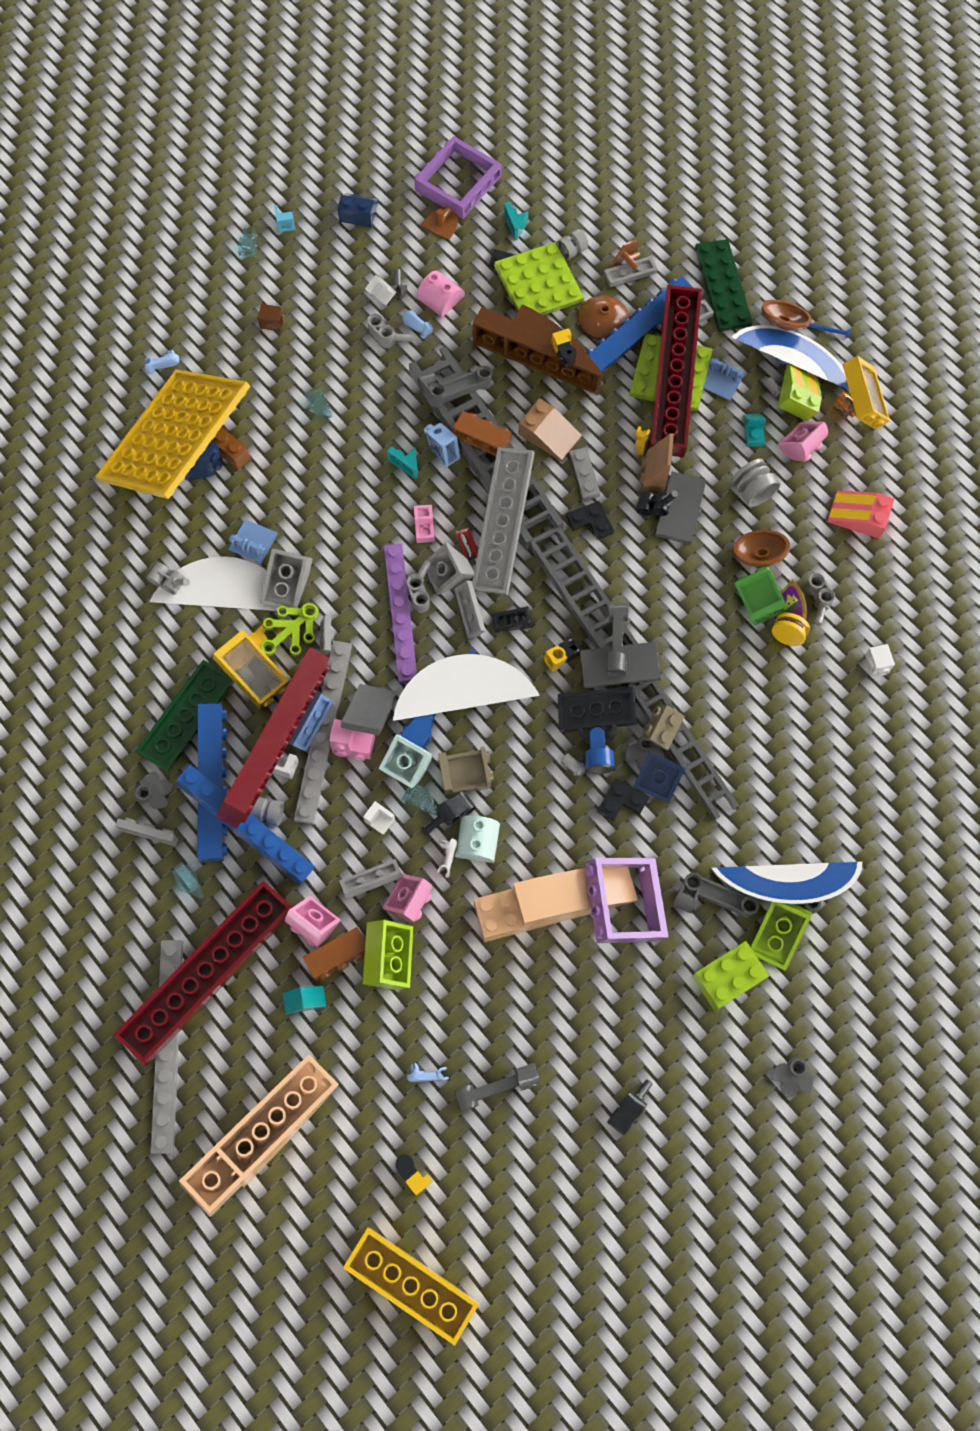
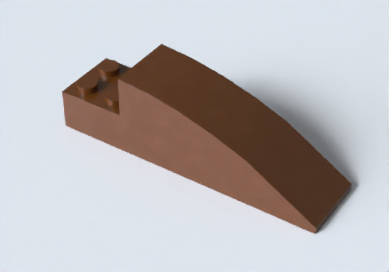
[473,304,603,395]

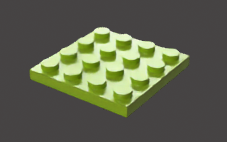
[494,242,584,315]
[629,334,713,412]

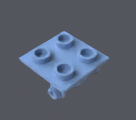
[703,358,745,401]
[229,519,278,563]

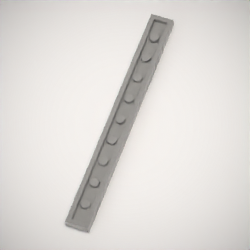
[294,640,352,825]
[151,940,183,1154]

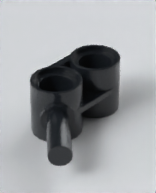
[635,490,678,516]
[424,791,476,834]
[607,1079,652,1136]

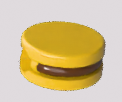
[772,613,810,646]

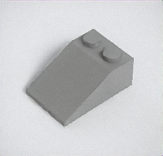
[260,549,313,608]

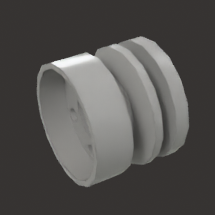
[731,459,781,507]

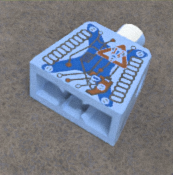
[424,423,460,467]

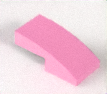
[414,505,435,543]

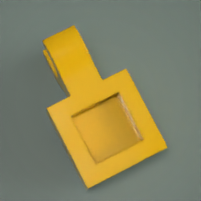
[635,426,651,456]

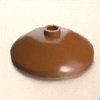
[578,295,629,340]
[761,300,812,331]
[734,530,790,567]

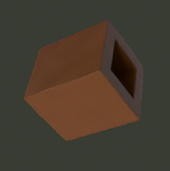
[257,304,285,332]

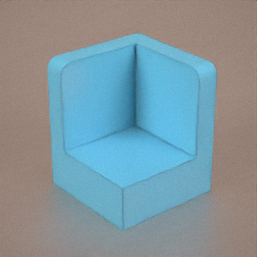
[274,205,296,232]

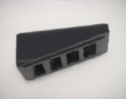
[492,606,533,632]

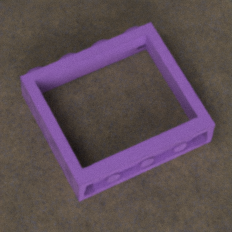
[414,136,502,219]
[585,858,668,943]

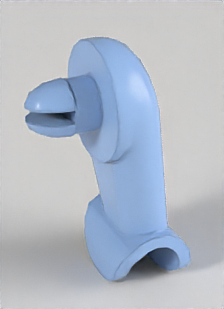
[403,310,433,338]
[145,350,179,374]
[406,1063,449,1082]

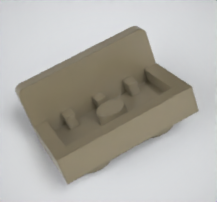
[641,705,685,750]

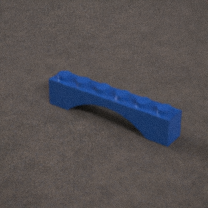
[401,650,479,749]

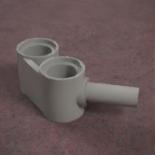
[367,313,413,348]
[407,560,431,613]
[146,562,190,595]
[805,573,835,625]

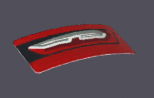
[455,528,478,561]

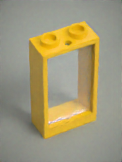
[842,356,890,429]
[213,630,289,709]

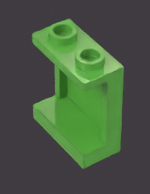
[734,567,789,626]

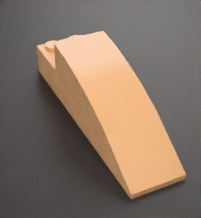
[474,867,638,942]
[179,1055,339,1217]

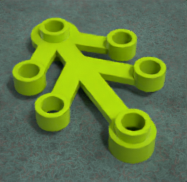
[261,603,319,657]

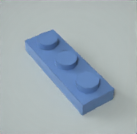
[289,692,334,751]

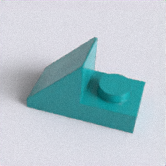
[504,202,529,241]
[743,414,766,447]
[387,447,418,480]

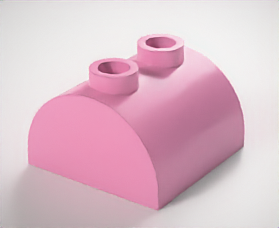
[417,271,465,317]
[778,422,828,462]
[382,874,433,923]
[285,896,341,947]

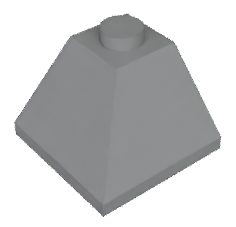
[426,543,475,595]

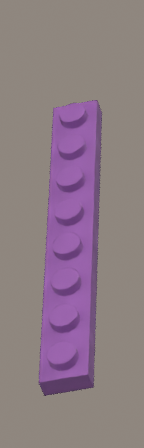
[384,544,417,684]

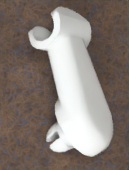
[437,838,457,878]

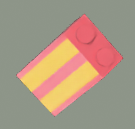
[827,490,895,539]

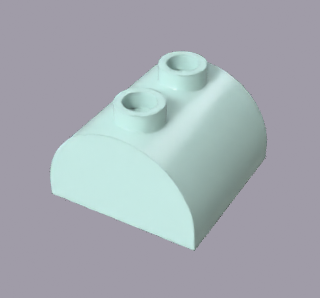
[379,734,432,788]
[455,816,500,863]

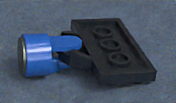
[557,687,637,774]

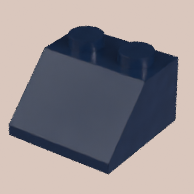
[337,193,379,227]
[185,440,223,481]

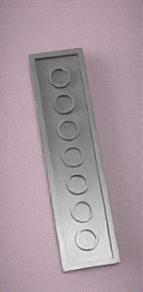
[472,447,535,595]

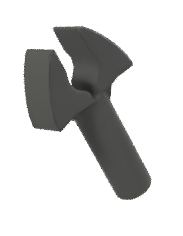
[389,269,407,299]

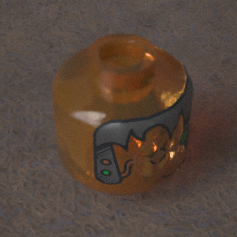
[834,391,856,418]

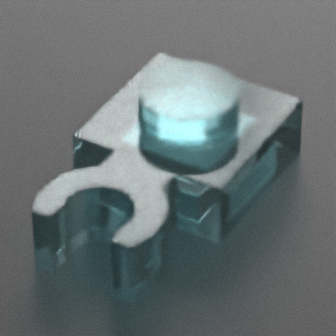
[238,228,257,257]

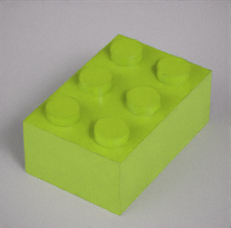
[363,920,413,990]
[692,941,769,1012]

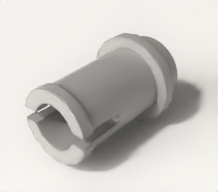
[764,377,782,400]
[561,753,586,777]

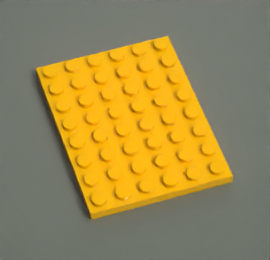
[95,369,250,499]

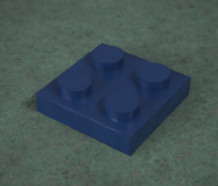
[633,752,685,804]

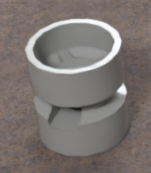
[557,229,588,260]
[250,797,284,827]

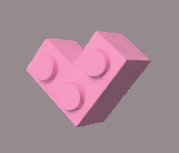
[329,719,375,761]

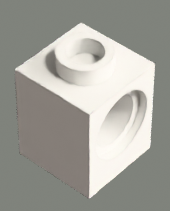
[865,644,895,676]

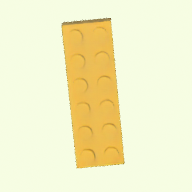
[343,1227,479,1346]

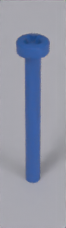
[808,323,850,338]

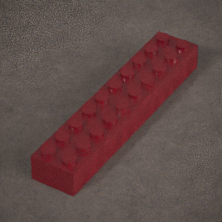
[649,285,702,458]
[216,647,330,828]
[113,880,293,1066]

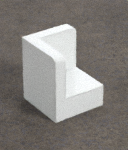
[365,275,396,305]
[272,753,299,779]
[363,801,395,834]

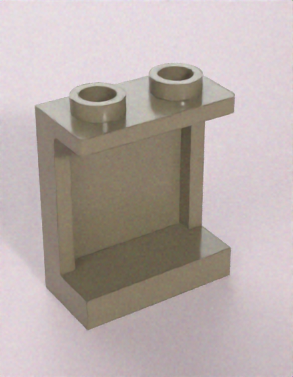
[438,746,494,796]

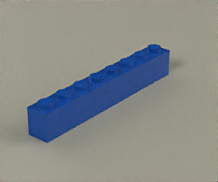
[586,276,693,372]
[197,704,227,862]
[176,765,315,886]

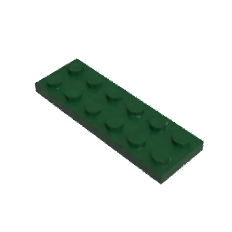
[695,239,753,332]
[135,659,234,773]

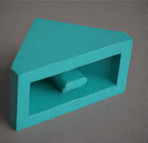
[282,986,326,1015]

